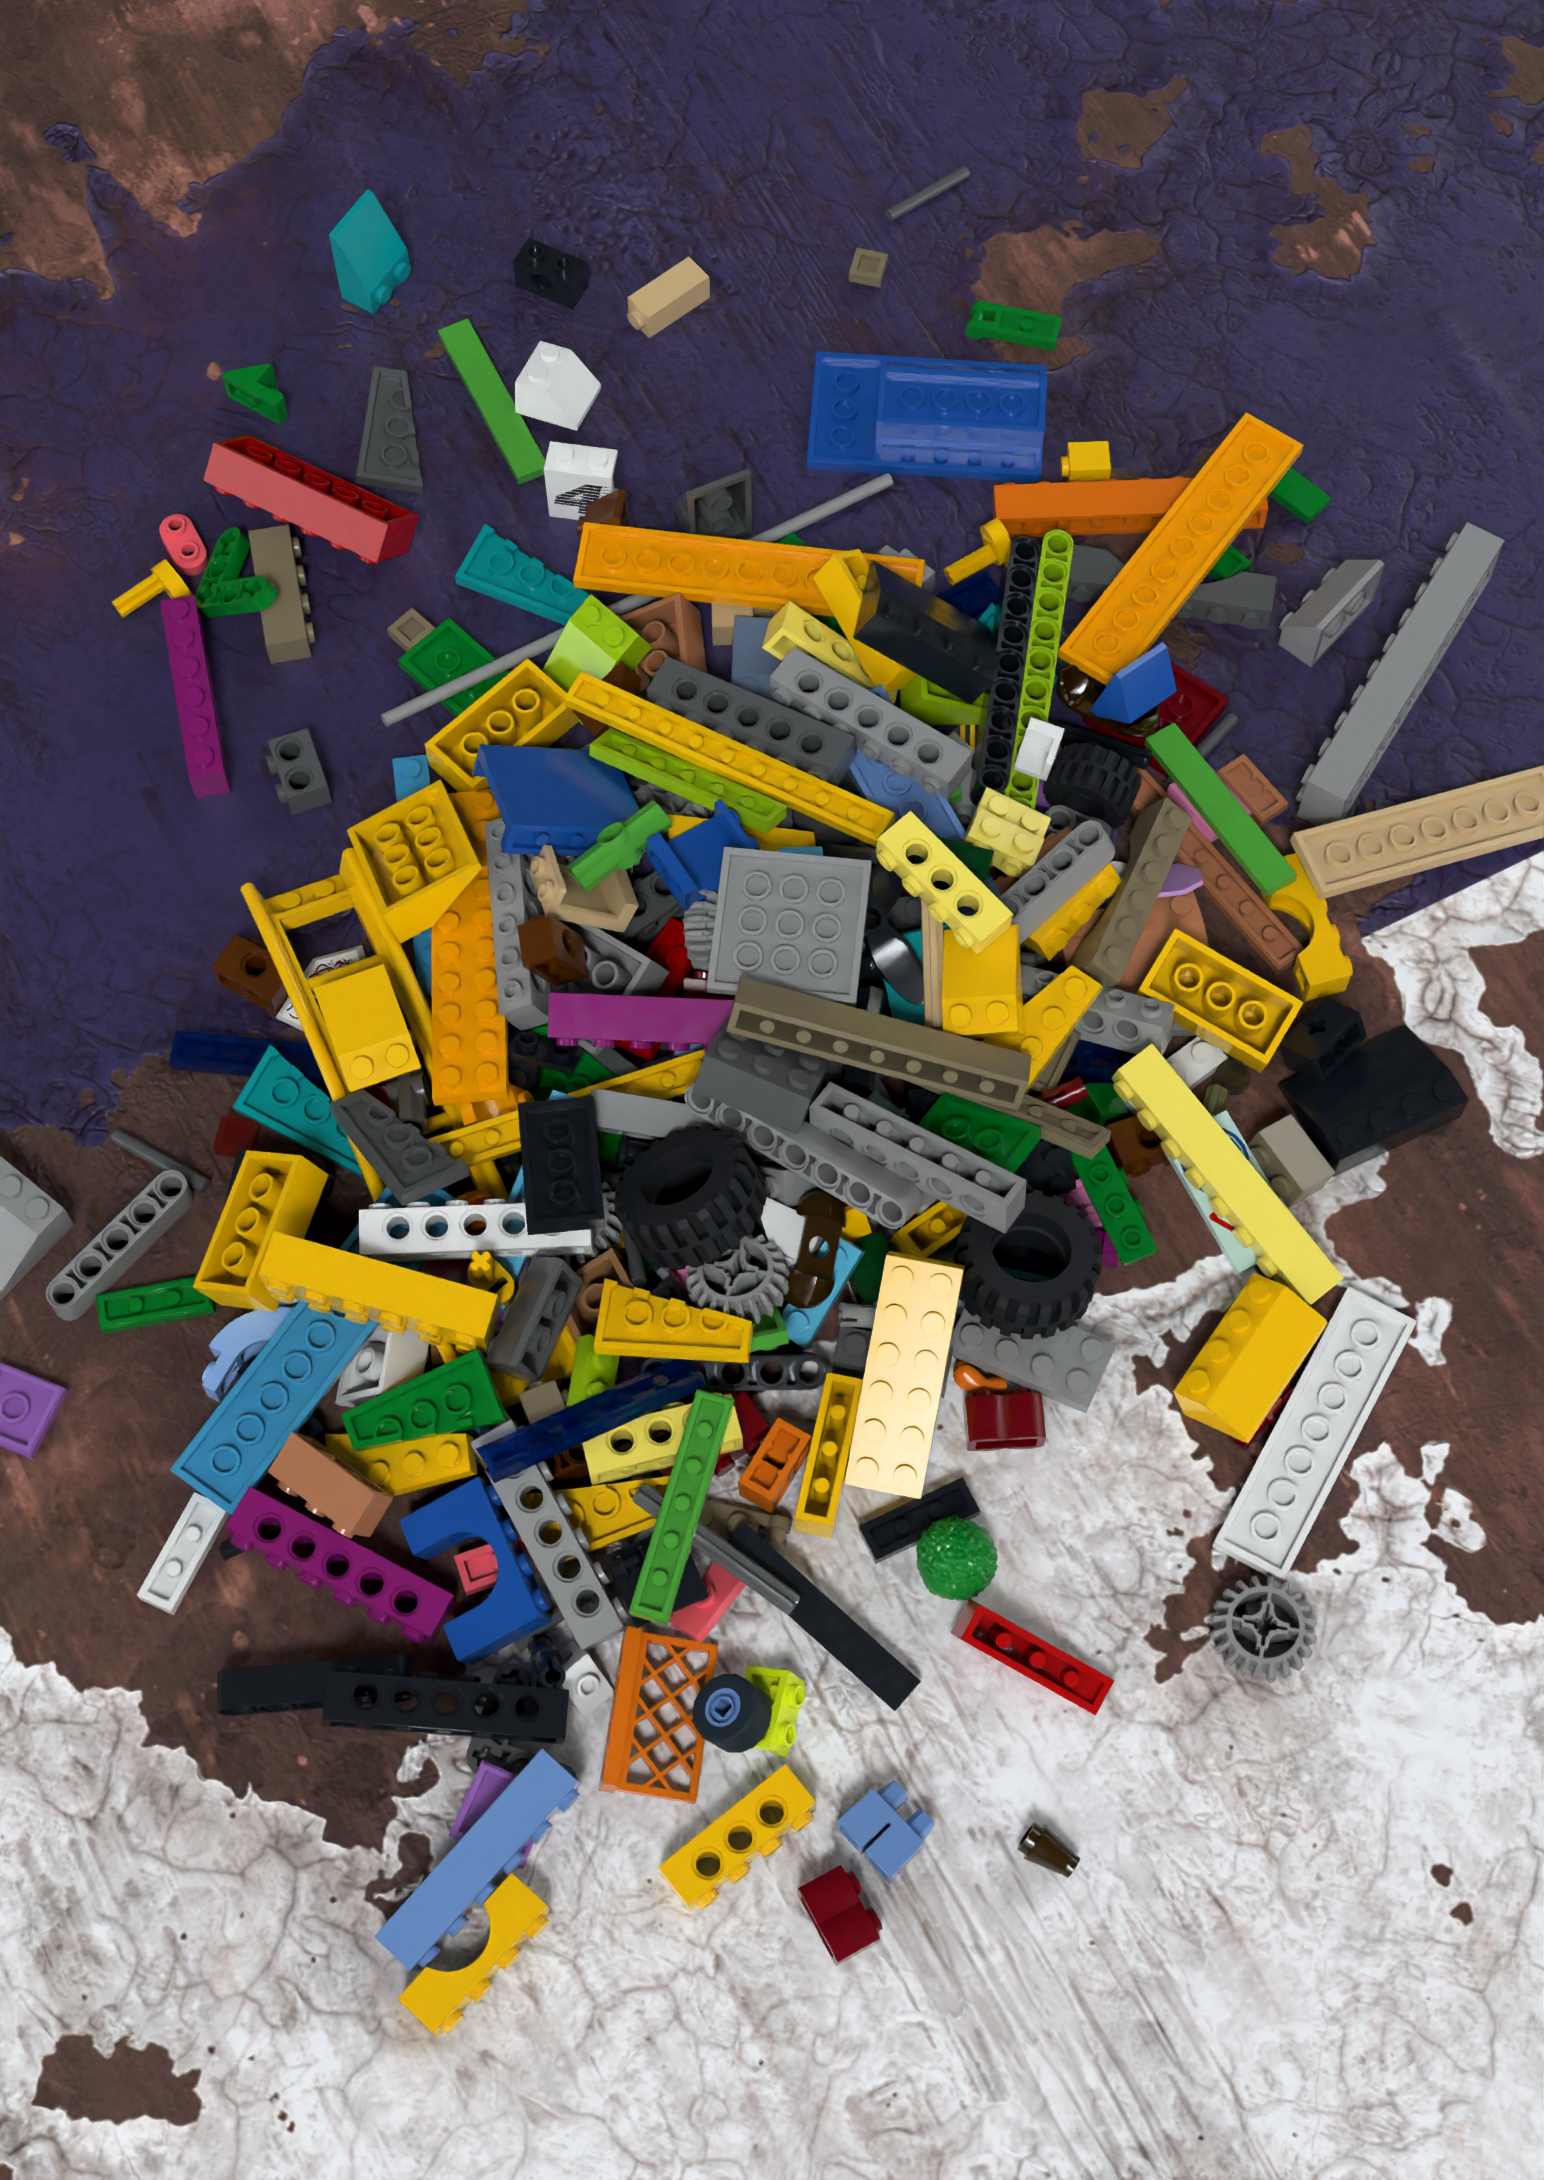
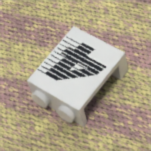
[544,441,618,520]

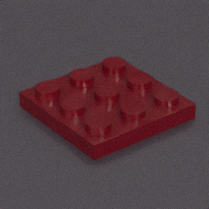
[1083,648,1230,778]

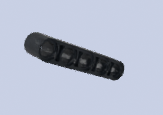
[637,1351,827,1391]
[217,1655,412,1716]

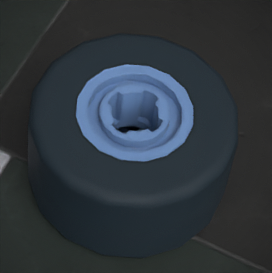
[692,1674,772,1753]

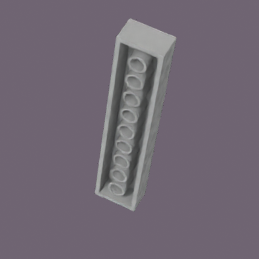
[1296,522,1505,826]

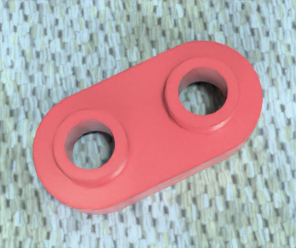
[159,514,209,576]

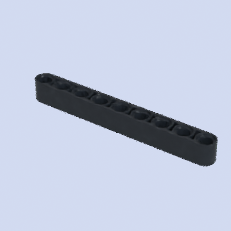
[969,536,1041,807]

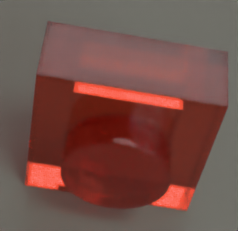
[213,1116,260,1158]

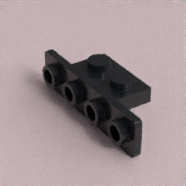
[508,1027,584,1094]

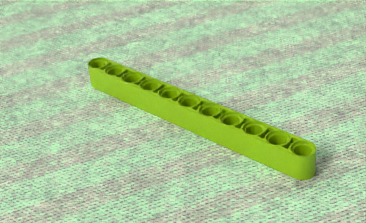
[998,529,1074,871]

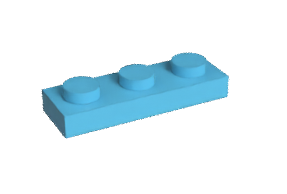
[781,1236,865,1349]

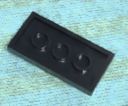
[518,1096,605,1235]

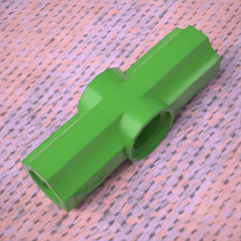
[567,800,673,892]

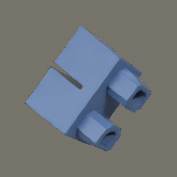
[836,1780,935,1884]

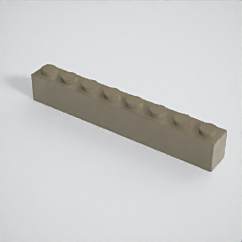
[726,977,1031,1111]

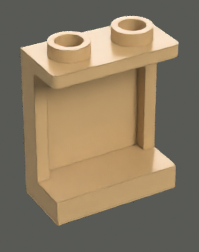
[530,844,639,933]

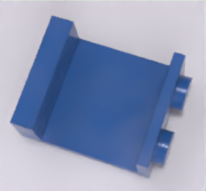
[646,800,761,912]

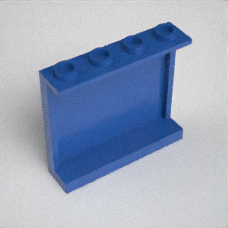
[472,744,639,856]

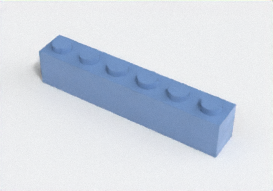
[374,1748,582,1971]

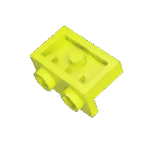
[744,1665,805,1758]

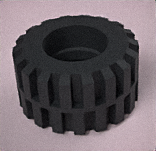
[1043,743,1141,829]

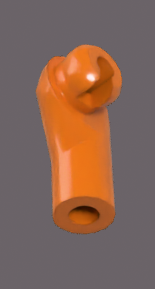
[953,1360,1007,1397]

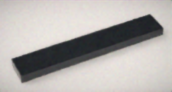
[727,1523,921,1711]

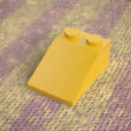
[942,924,1025,1039]
[313,964,421,1093]

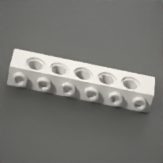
[359,1198,593,1262]

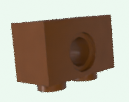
[517,915,589,987]
[211,934,289,1016]
[1106,1115,1171,1177]

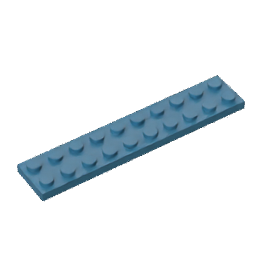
[170,1187,456,1516]

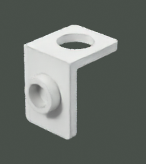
[559,1641,614,1716]

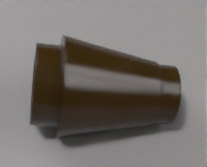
[1017,1822,1080,1878]

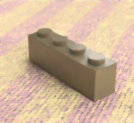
[248,524,316,664]

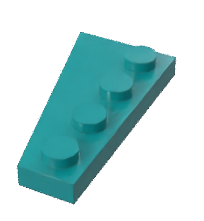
[455,524,589,626]
[233,1045,363,1178]

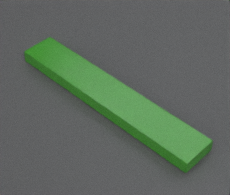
[438,318,546,485]
[1145,722,1297,897]
[629,1389,735,1626]

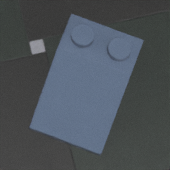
[730,616,793,710]

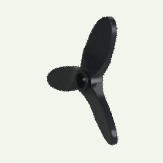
[863,855,924,1005]

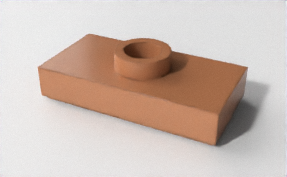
[1216,754,1289,827]

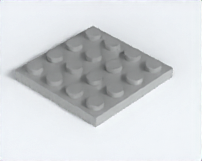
[706,847,872,1007]

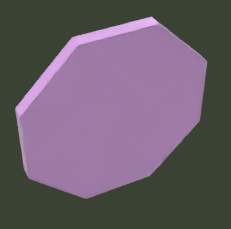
[1157,863,1203,898]

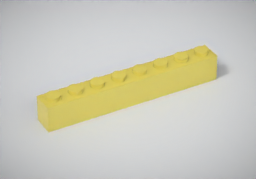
[1111,1044,1344,1306]

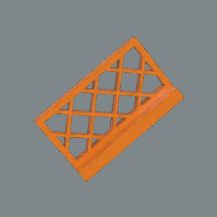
[598,1626,718,1804]

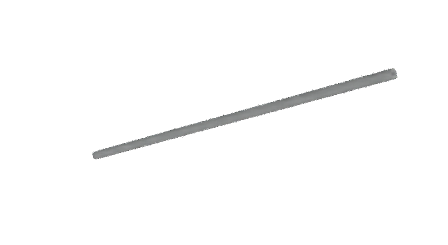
[381,473,893,727]

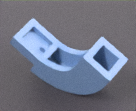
[202,1307,293,1403]

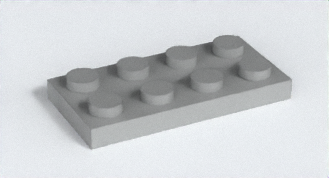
[950,1308,1116,1413]

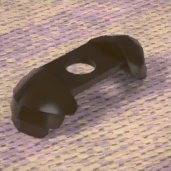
[1056,665,1161,738]
[783,1190,847,1309]

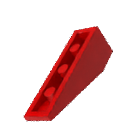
[950,1598,1115,1716]

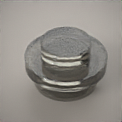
[1214,1059,1252,1095]

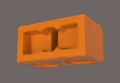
[738,1417,811,1514]

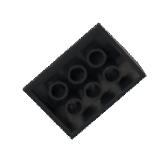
[853,560,999,704]
[1278,1025,1469,1177]

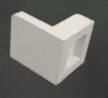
[1013,717,1065,781]

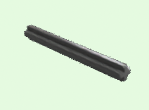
[632,1483,800,1614]

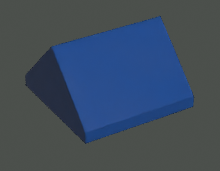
[1090,642,1177,724]

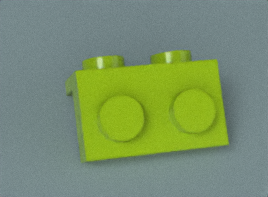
[566,1334,620,1429]

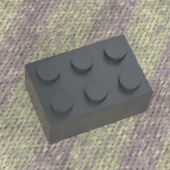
[693,1018,831,1134]

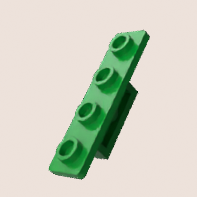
[1071,1145,1157,1266]

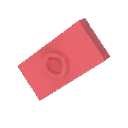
[669,1562,746,1644]

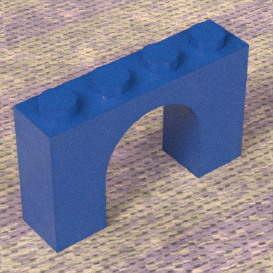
[399,1476,553,1665]

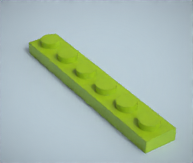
[589,728,787,834]

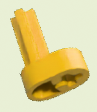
[943,518,1011,586]
[112,559,192,618]
[467,1251,516,1307]

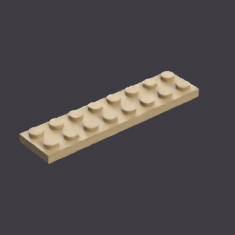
[1290,765,1544,900]

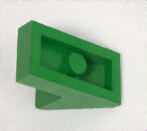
[222,363,288,425]
[1063,1083,1130,1127]

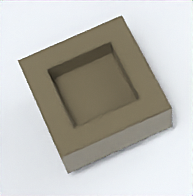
[849,248,888,288]
[387,608,435,652]

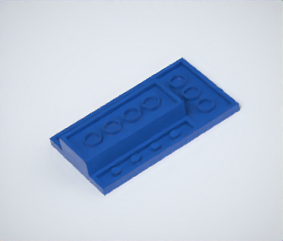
[807,351,1047,483]

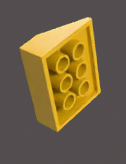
[347,779,482,944]

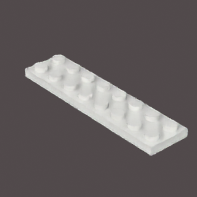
[1212,1286,1417,1584]

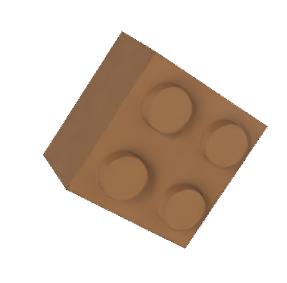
[566,1248,636,1343]

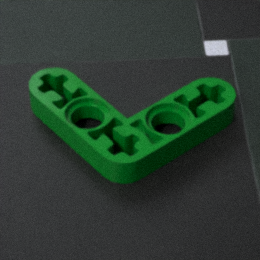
[195,527,277,618]

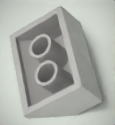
[1278,560,1385,667]

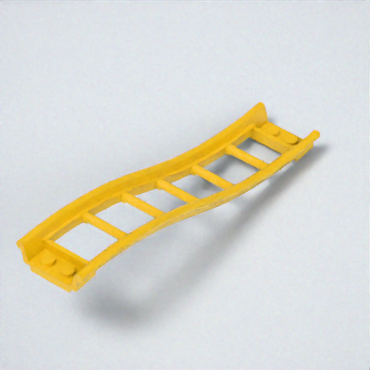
[241,848,577,1409]

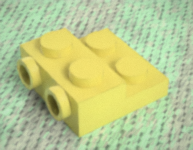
[962,787,1051,879]

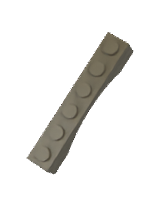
[1070,797,1192,988]

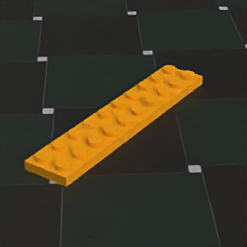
[1058,412,1304,686]
[573,522,925,617]
[431,789,509,1106]

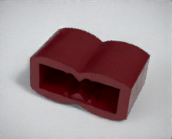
[963,1388,1046,1451]
[797,1865,883,1966]

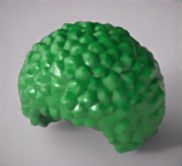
[916,1516,998,1601]

